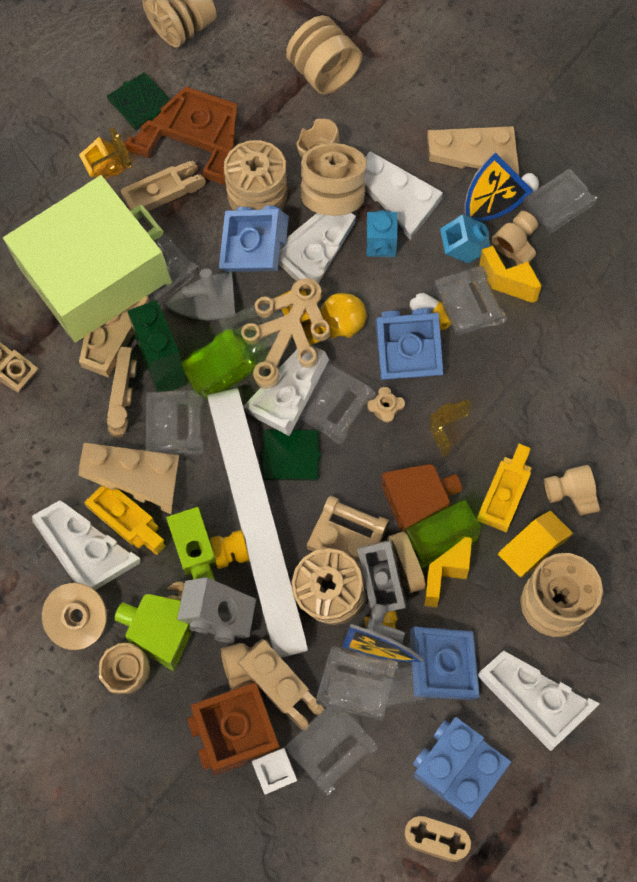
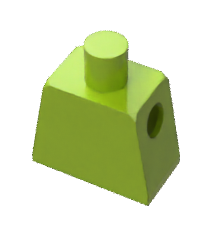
[166,507,216,581]
[115,594,193,671]

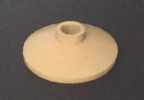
[42,583,107,650]

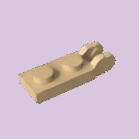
[120,161,206,211]
[107,347,138,438]
[237,639,325,732]

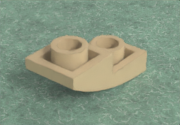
[0,342,38,393]

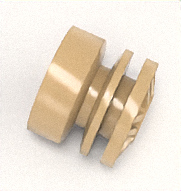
[142,0,217,47]
[286,15,362,95]
[224,140,288,211]
[292,548,368,625]
[520,553,603,637]

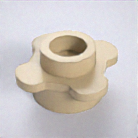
[367,387,405,423]

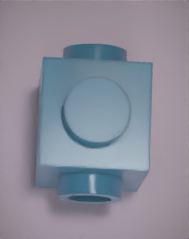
[366,210,397,257]
[440,214,490,264]

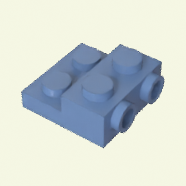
[219,205,289,272]
[375,308,443,380]
[413,717,511,820]

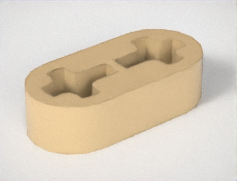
[387,531,425,594]
[404,816,471,862]

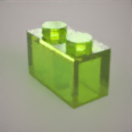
[182,329,258,400]
[406,500,481,569]

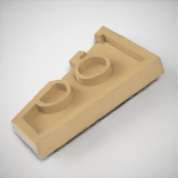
[427,126,519,176]
[79,296,150,378]
[79,443,179,514]

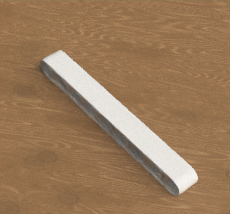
[207,387,308,658]

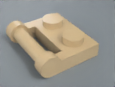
[307,495,390,570]

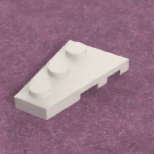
[365,151,443,240]
[278,213,356,293]
[243,345,329,436]
[32,500,140,590]
[478,651,599,751]

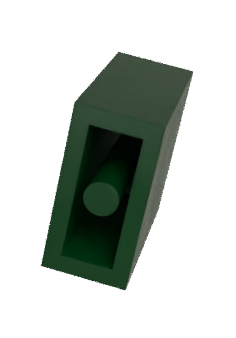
[127,300,187,396]

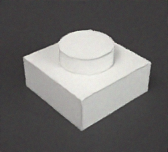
[252,748,298,794]

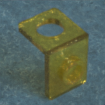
[91,127,132,179]
[428,399,471,457]

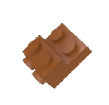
[187,682,279,776]

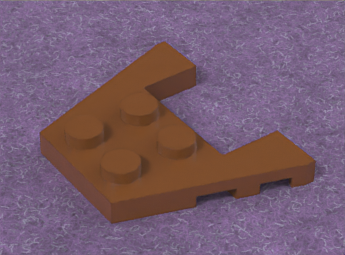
[124,86,238,186]

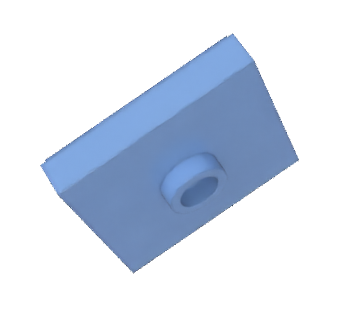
[409,627,480,700]

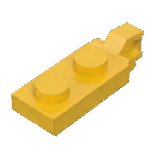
[477,444,532,533]
[84,485,166,555]

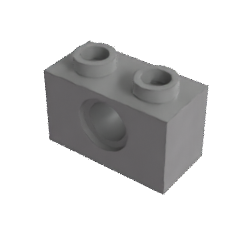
[357,540,406,612]
[177,577,256,643]

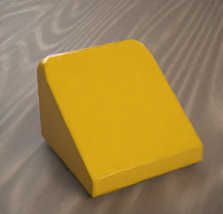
[79,137,122,177]

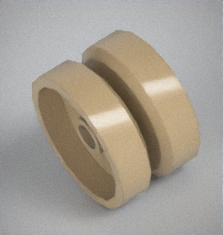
[301,143,367,216]

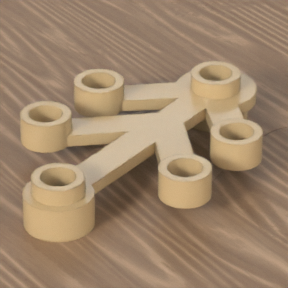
[241,278,330,389]

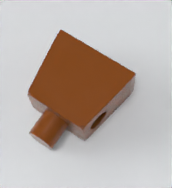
[381,464,462,537]

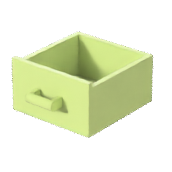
[3,175,172,343]

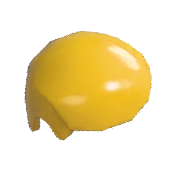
[320,293,367,339]

